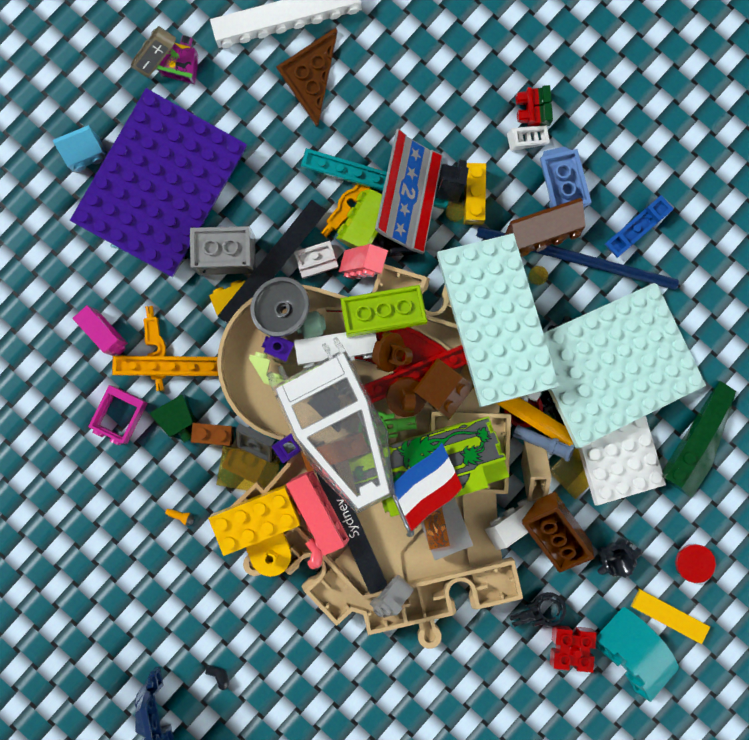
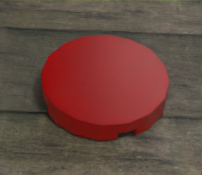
[675,544,716,583]

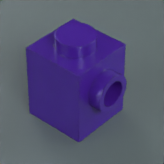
[262,336,294,362]

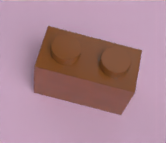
[191,423,235,446]

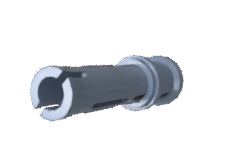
[513,425,575,462]

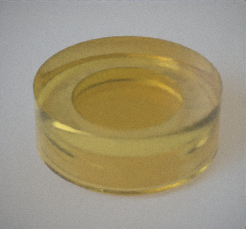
[446,202,465,222]
[528,266,548,286]

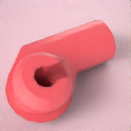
[305,537,323,569]

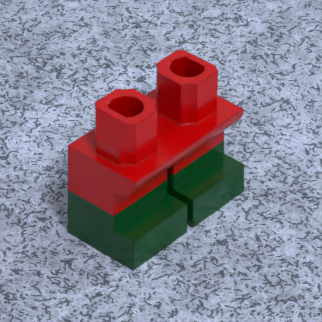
[515,85,553,127]

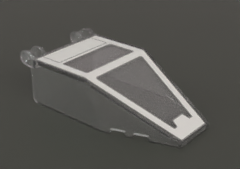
[267,337,395,514]

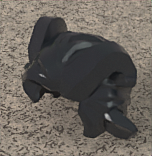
[597,536,642,578]

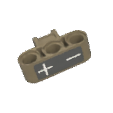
[131,26,176,78]

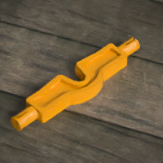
[320,184,372,238]
[144,306,166,391]

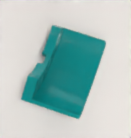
[596,607,679,702]

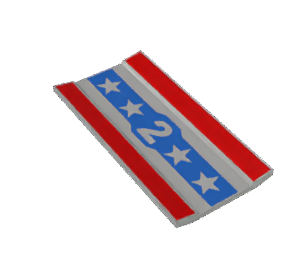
[375,128,443,254]

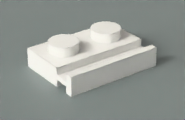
[294,241,339,279]

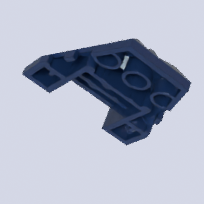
[135,666,174,740]

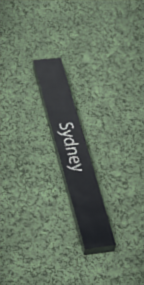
[314,440,388,594]

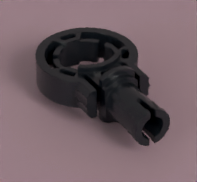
[510,592,566,628]

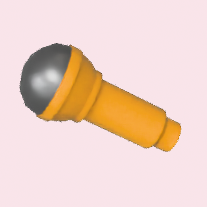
[165,509,194,526]

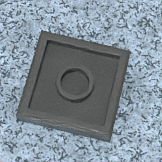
[236,424,275,463]

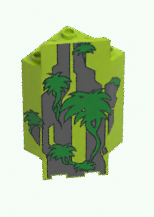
[348,416,509,517]

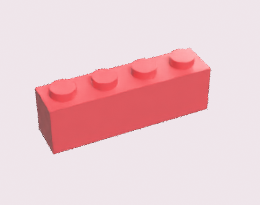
[339,244,388,280]
[286,471,350,556]

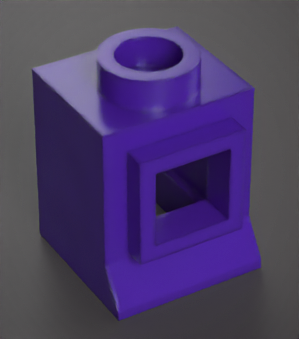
[272,431,304,463]

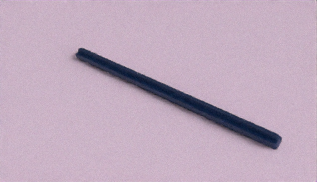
[476,226,679,290]

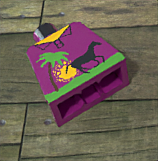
[157,35,198,85]

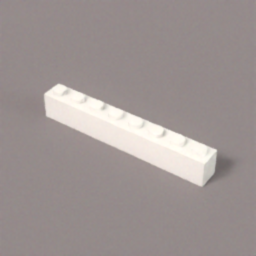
[210,0,362,48]

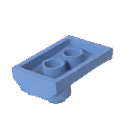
[540,147,592,208]

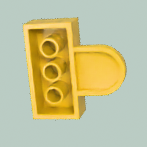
[208,485,301,577]

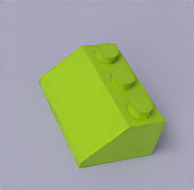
[336,189,382,249]

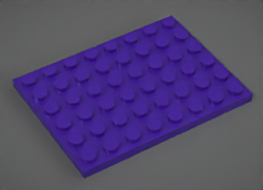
[70,88,247,278]

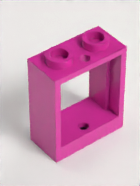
[72,305,128,356]
[88,385,148,446]

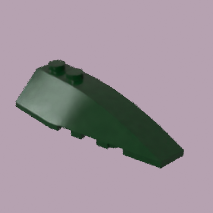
[662,381,736,498]

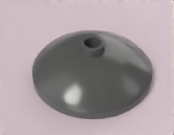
[250,277,310,337]

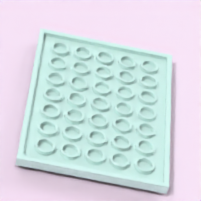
[543,283,706,449]

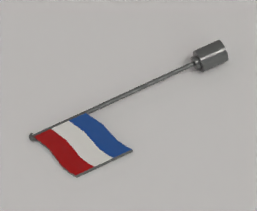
[336,378,463,537]

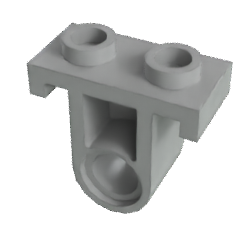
[370,575,414,617]

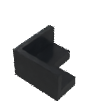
[436,159,469,203]

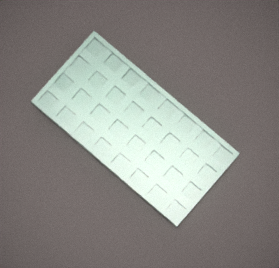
[436,233,559,407]

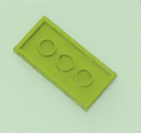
[340,285,427,338]

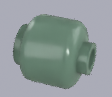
[297,311,326,339]

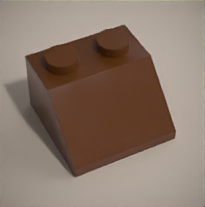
[413,358,474,419]

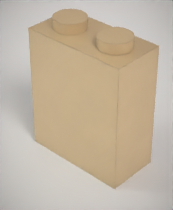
[521,441,551,501]

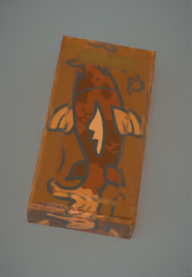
[424,507,450,550]

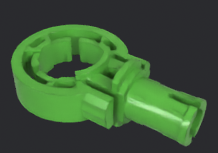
[358,410,417,446]

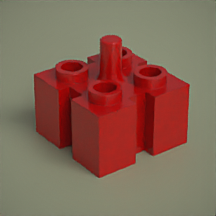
[550,625,596,673]

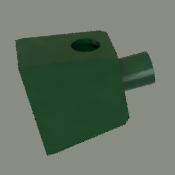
[150,394,196,443]

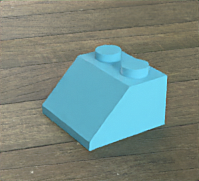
[53,125,107,172]

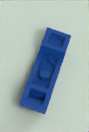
[605,195,674,258]

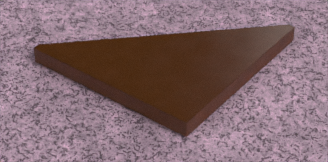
[276,28,338,127]

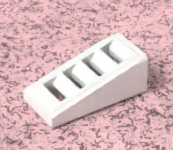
[507,125,550,151]

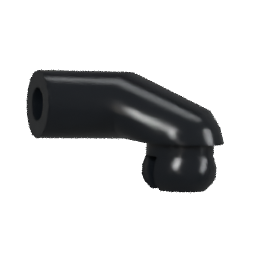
[205,665,230,690]

